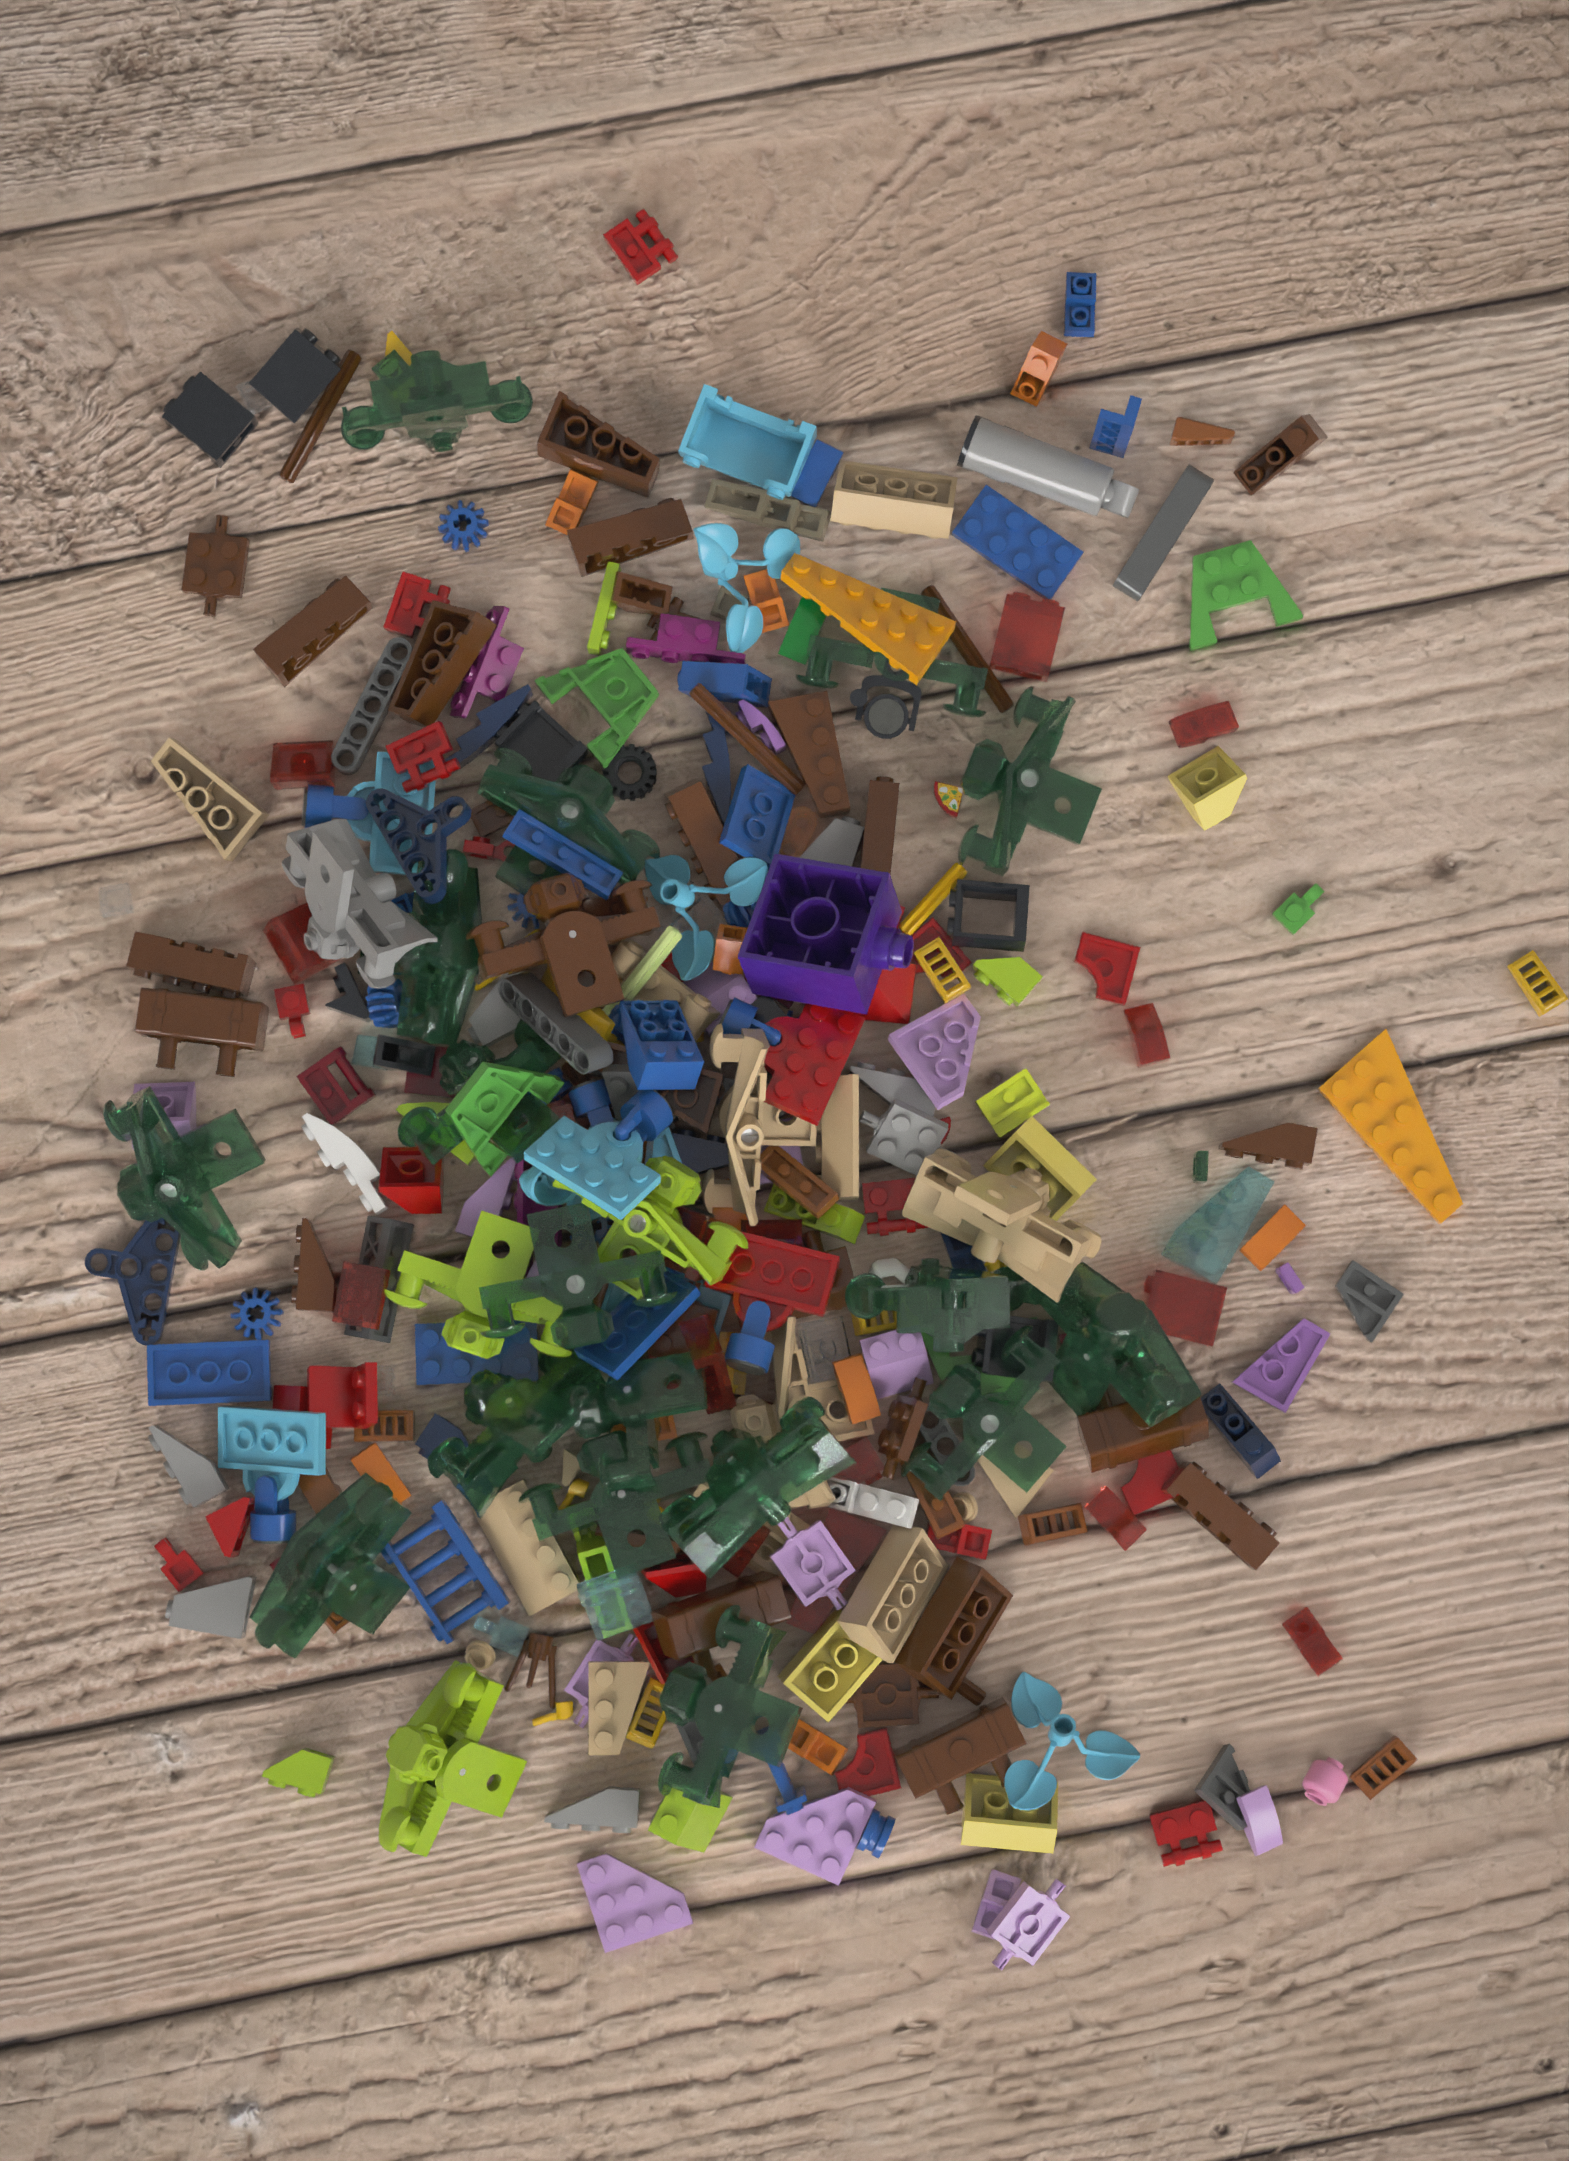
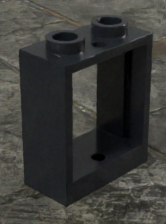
[947,879,1030,952]

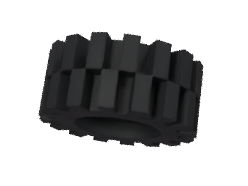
[602,744,657,801]

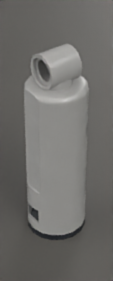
[957,415,1139,518]

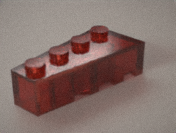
[786,1507,887,1634]

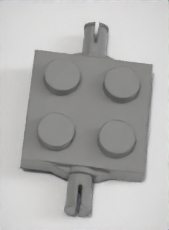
[859,1099,956,1176]

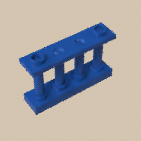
[380,1500,511,1644]
[748,1723,807,1815]

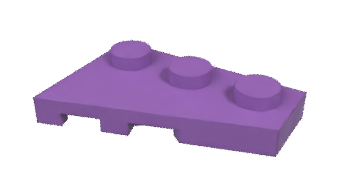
[1232,1318,1331,1413]

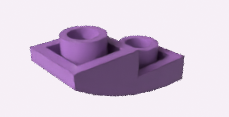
[735,700,786,755]

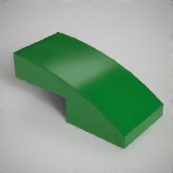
[778,597,827,665]

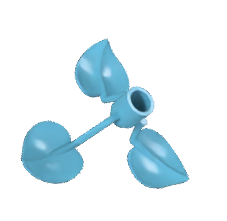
[693,523,800,653]
[645,855,768,981]
[1004,1672,1140,1810]

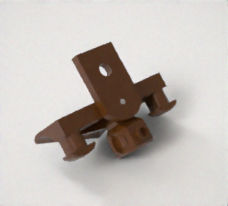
[466,873,660,1017]

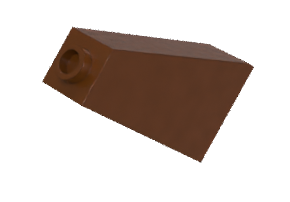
[861,776,900,875]

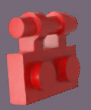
[603,209,678,285]
[383,571,451,639]
[386,721,461,793]
[862,1178,928,1236]
[1149,1800,1223,1867]

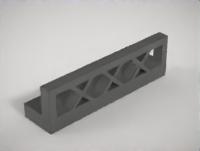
[344,1216,414,1343]

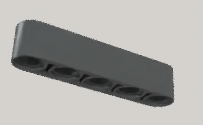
[1113,464,1214,602]
[331,637,413,776]
[498,971,613,1074]

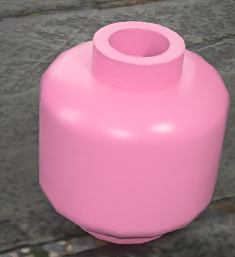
[1302,1757,1348,1806]

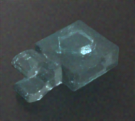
[473,1615,530,1657]

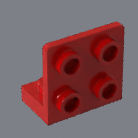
[307,1362,378,1429]

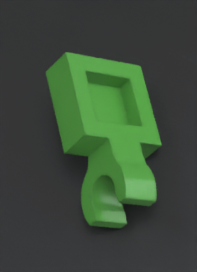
[1272,883,1325,935]

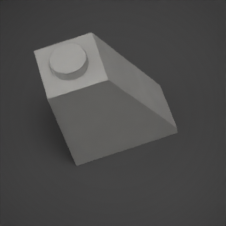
[799,816,864,867]
[468,971,529,1049]
[165,1576,257,1639]

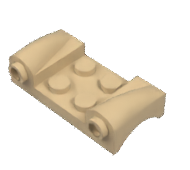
[611,940,720,1042]

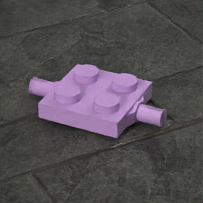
[769,1517,856,1610]
[564,1633,649,1729]
[986,1878,1070,1970]

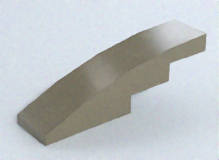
[704,478,831,542]

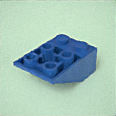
[619,1000,704,1090]

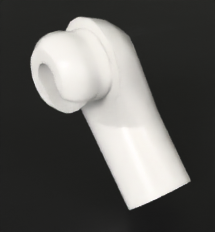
[869,1258,916,1286]

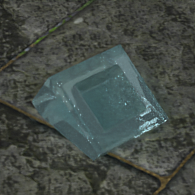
[352,1035,387,1071]

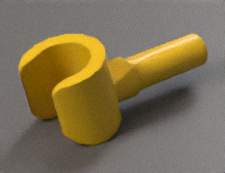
[555,1478,589,1517]
[532,1701,574,1726]

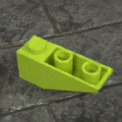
[764,1184,865,1244]

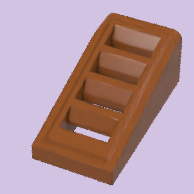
[1169,417,1235,446]
[354,1410,415,1442]
[1018,1502,1088,1546]
[1349,1735,1418,1800]

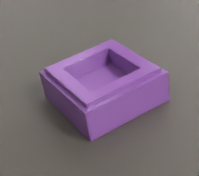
[1275,1262,1305,1295]

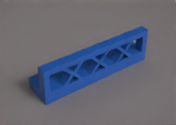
[1089,395,1142,458]
[502,809,624,900]

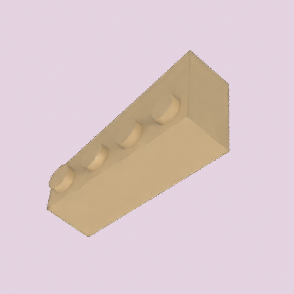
[151,737,269,862]

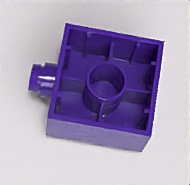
[738,854,914,1014]

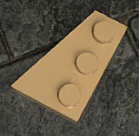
[962,1414,1054,1519]
[588,1661,650,1755]

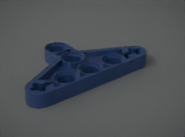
[366,788,472,904]
[85,1199,185,1346]

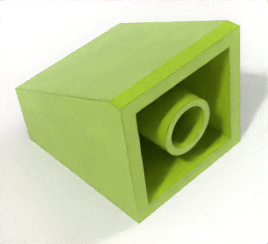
[648,1769,733,1853]

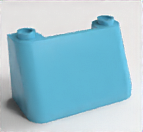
[678,384,817,500]

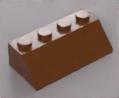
[894,1557,1013,1700]

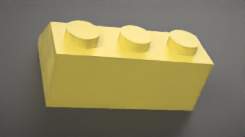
[983,1116,1097,1221]
[777,1609,883,1723]
[961,1773,1058,1854]

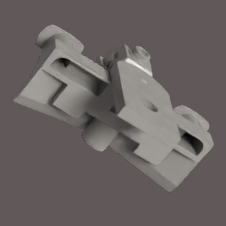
[282,819,437,989]

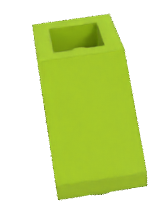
[972,957,1043,1007]
[262,1748,335,1798]

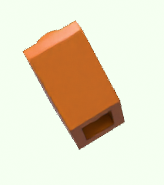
[1010,331,1068,407]
[712,924,748,975]

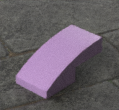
[1236,1785,1283,1856]
[971,1869,1021,1941]

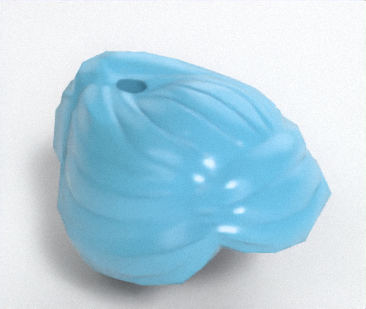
[519,1166,577,1206]

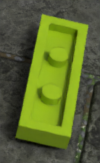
[587,561,621,656]

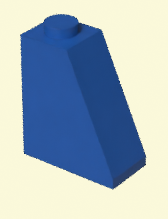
[677,661,772,708]

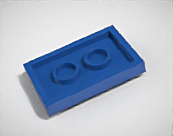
[719,764,795,871]

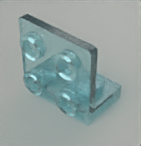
[576,1563,653,1641]

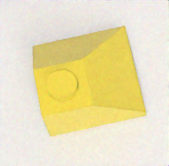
[1168,746,1247,831]

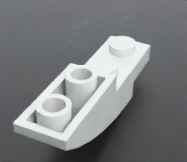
[301,1113,389,1215]
[798,1475,919,1529]

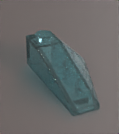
[1161,1166,1274,1286]

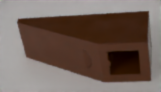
[1233,414,1328,496]
[1219,1123,1318,1170]
[291,1218,338,1313]

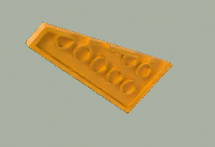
[780,553,956,686]
[1318,1029,1463,1224]

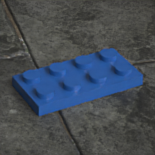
[952,485,1084,602]
[574,1267,701,1380]
[415,1320,539,1385]
[147,1340,272,1406]

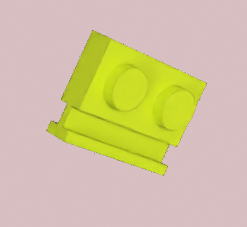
[975,1068,1050,1138]

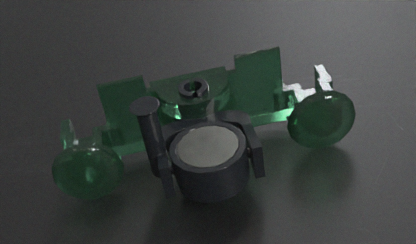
[796,588,988,739]

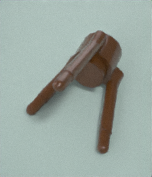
[504,1633,557,1709]

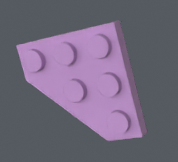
[888,994,981,1110]
[754,1787,876,1886]
[577,1853,693,1953]

